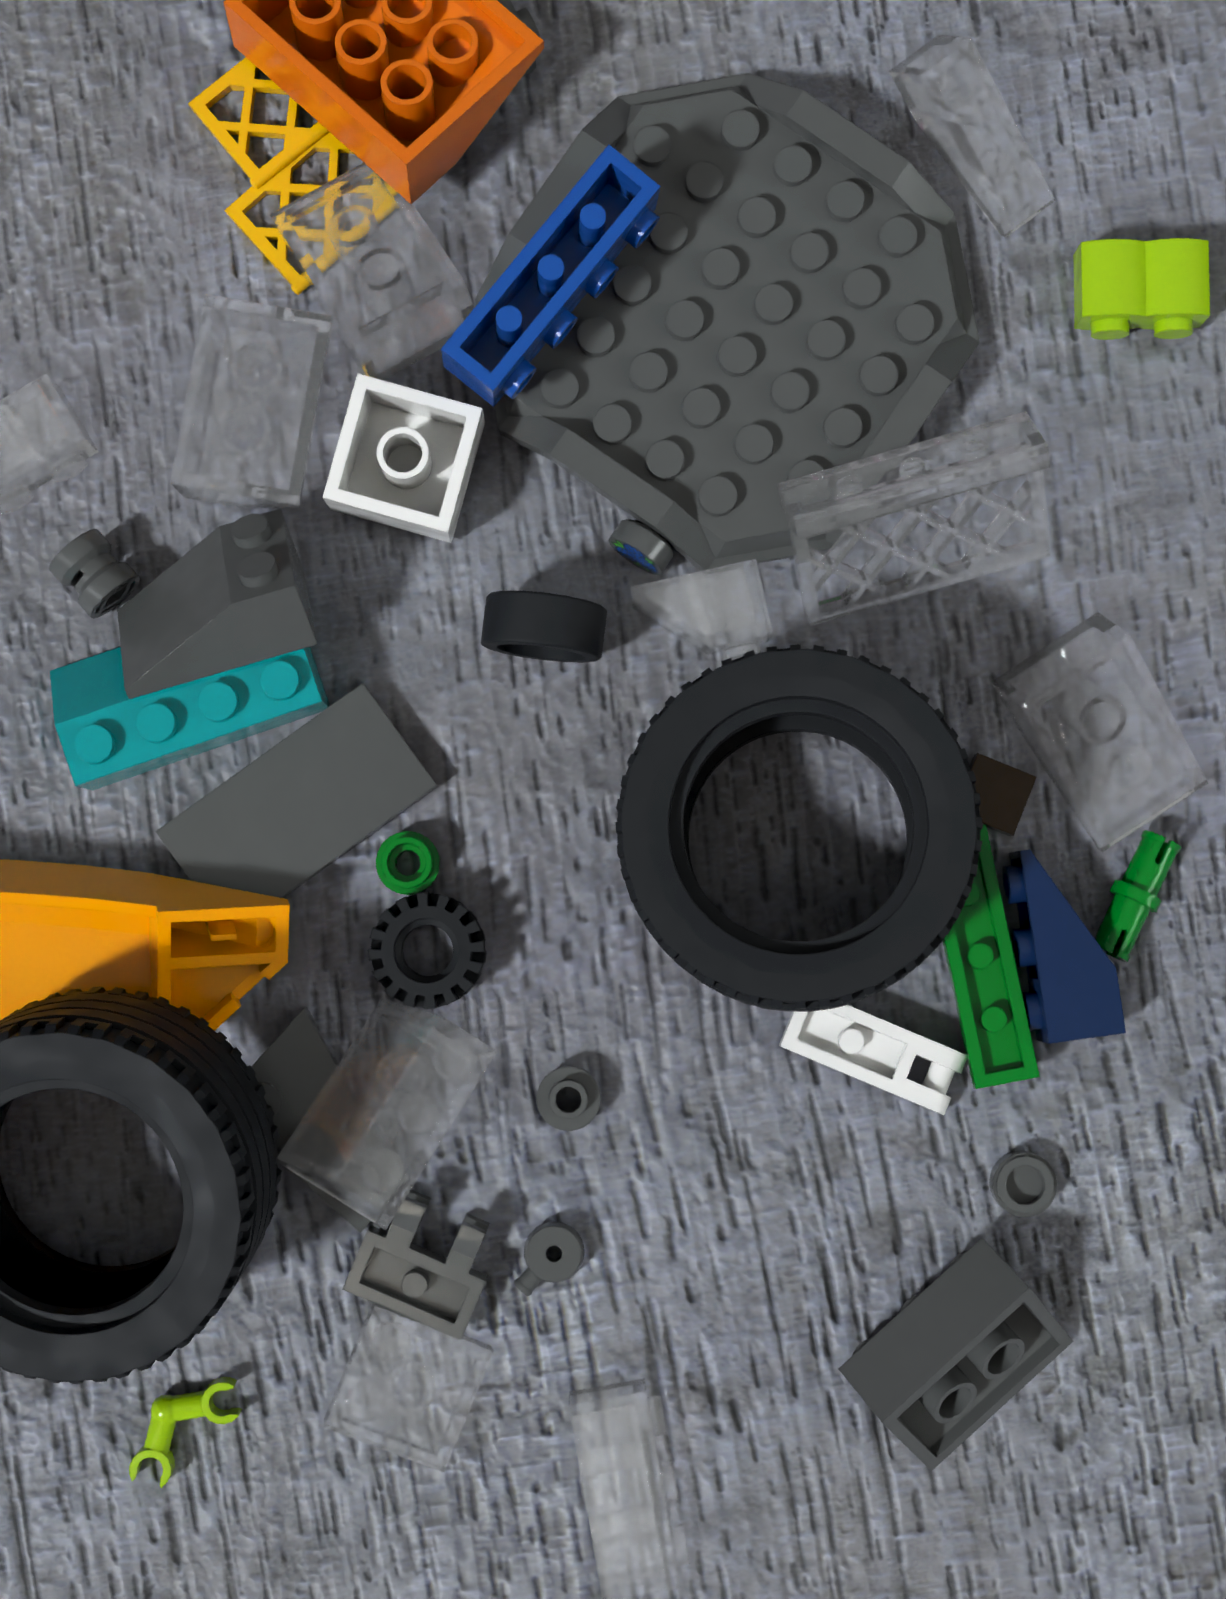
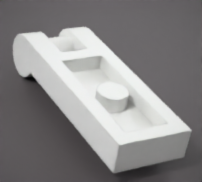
[779,1005,967,1115]

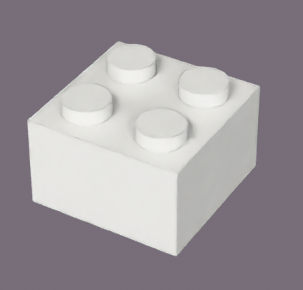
[322,373,485,543]

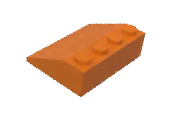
[223,0,544,204]

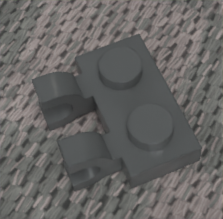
[342,1188,490,1340]

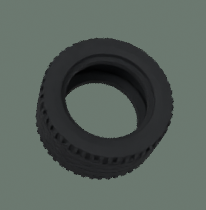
[615,644,983,1012]
[0,987,282,1384]

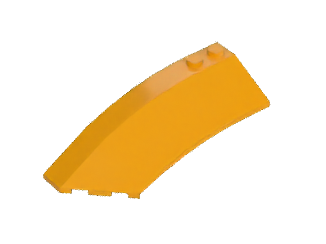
[0,859,290,1031]

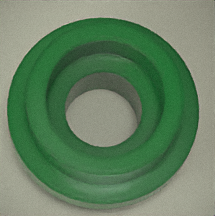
[376,831,440,895]

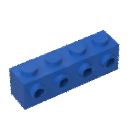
[441,145,661,407]

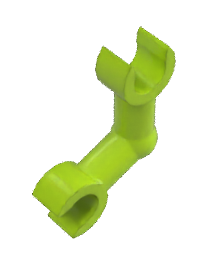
[129,1377,242,1488]

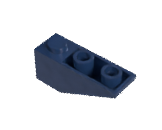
[1002,849,1126,1044]

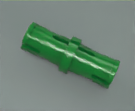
[1095,830,1182,962]

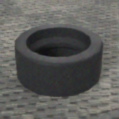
[481,591,607,663]

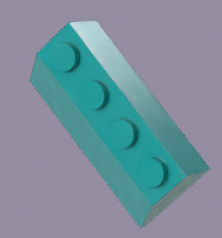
[50,647,330,791]

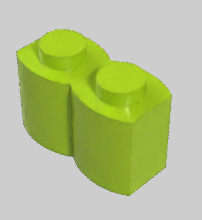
[1073,238,1210,340]

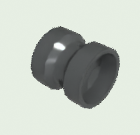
[49,529,140,619]

